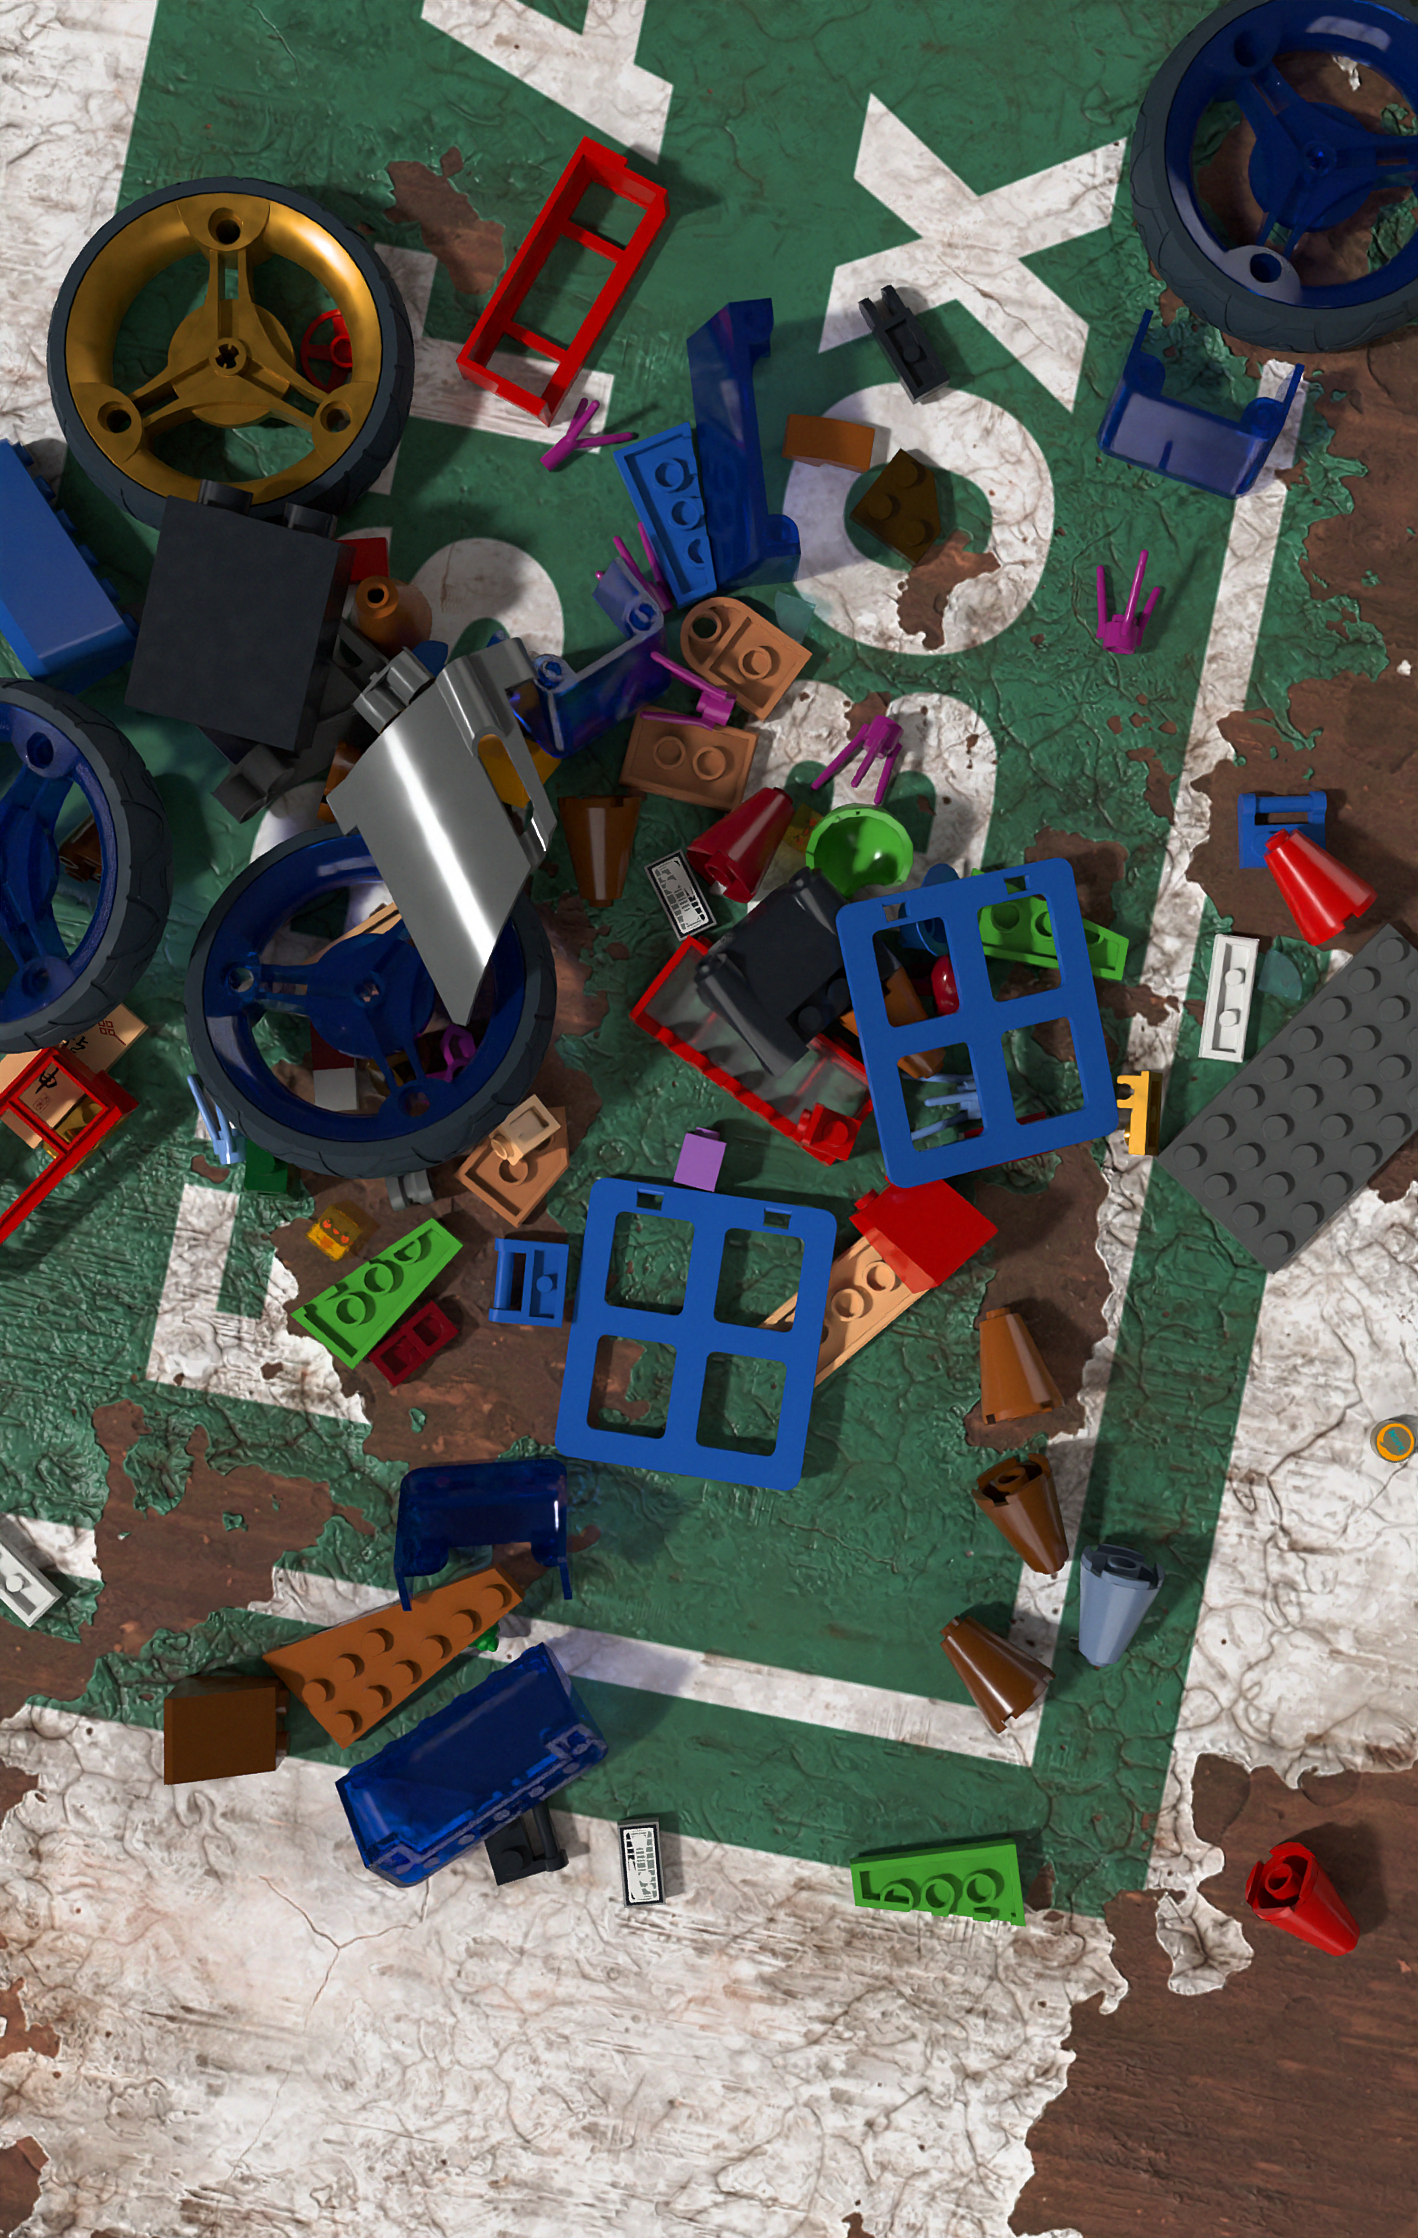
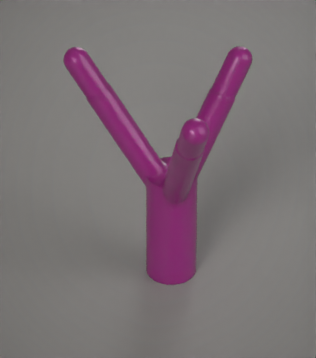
[539,398,633,472]

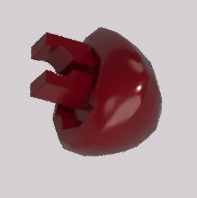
[911,952,959,1016]

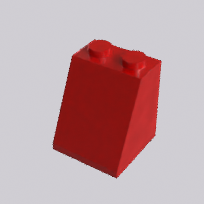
[849,1174,999,1294]

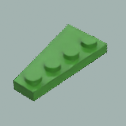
[971,868,1129,981]
[290,1217,465,1370]
[849,1838,1026,1927]

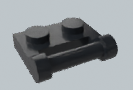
[473,1782,569,1886]

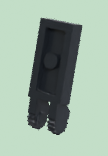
[858,285,951,405]

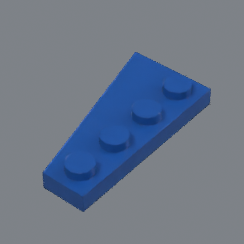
[613,421,717,609]

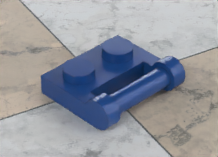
[1237,791,1327,869]
[488,1237,570,1328]

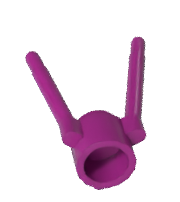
[595,522,673,625]
[1096,549,1161,655]
[639,651,737,732]
[810,715,904,805]

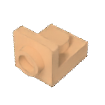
[488,1094,561,1166]

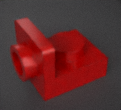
[795,1102,862,1162]

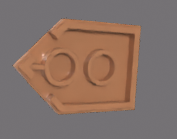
[453,1106,570,1228]

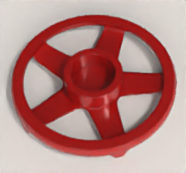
[300,308,353,394]

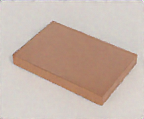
[618,703,760,814]

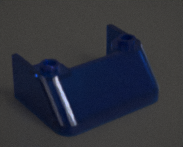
[1096,308,1305,499]
[486,557,673,759]
[393,1459,573,1611]

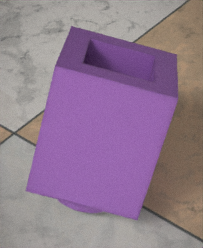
[673,1127,727,1192]

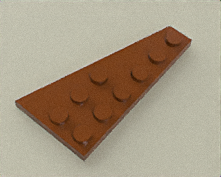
[261,1562,526,1750]

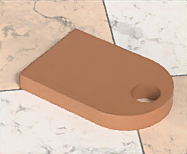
[680,597,813,724]

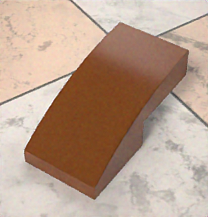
[781,414,875,474]

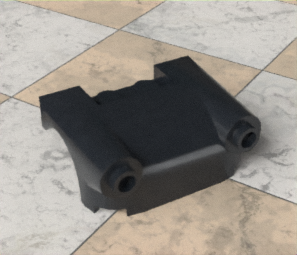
[693,866,902,1079]

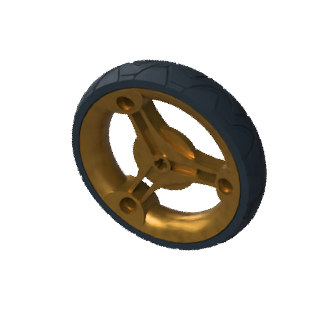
[46,176,415,531]

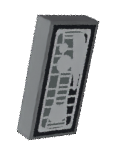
[644,849,717,942]
[617,1817,666,1908]

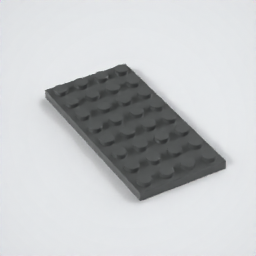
[1153,923,1418,1275]

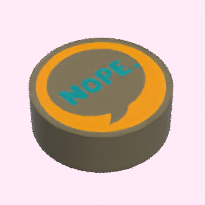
[1370,1419,1416,1463]

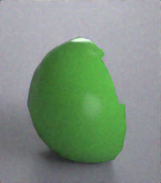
[805,803,914,899]

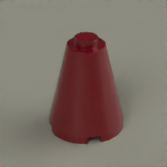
[686,787,795,904]

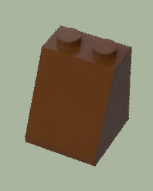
[164,1676,291,1785]

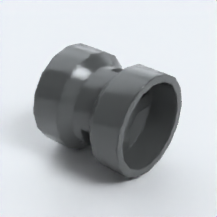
[385,1168,437,1212]

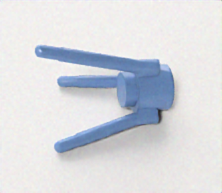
[901,1071,982,1141]
[187,1073,260,1165]

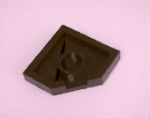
[849,448,941,568]

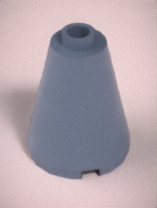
[1079,1544,1165,1667]

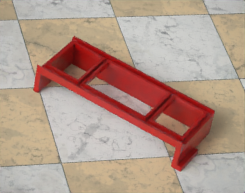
[456,135,671,428]
[0,1042,140,1246]

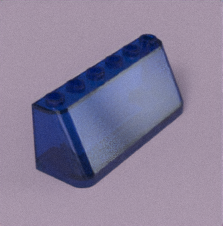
[334,1641,609,1888]

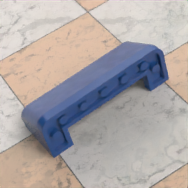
[0,438,140,696]

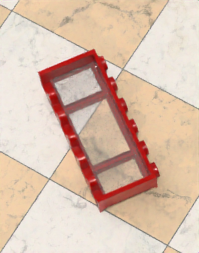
[628,935,873,1167]

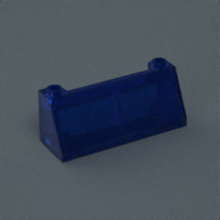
[686,298,801,591]

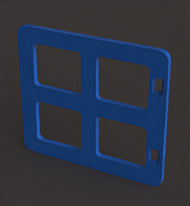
[836,857,1119,1188]
[555,1177,837,1491]

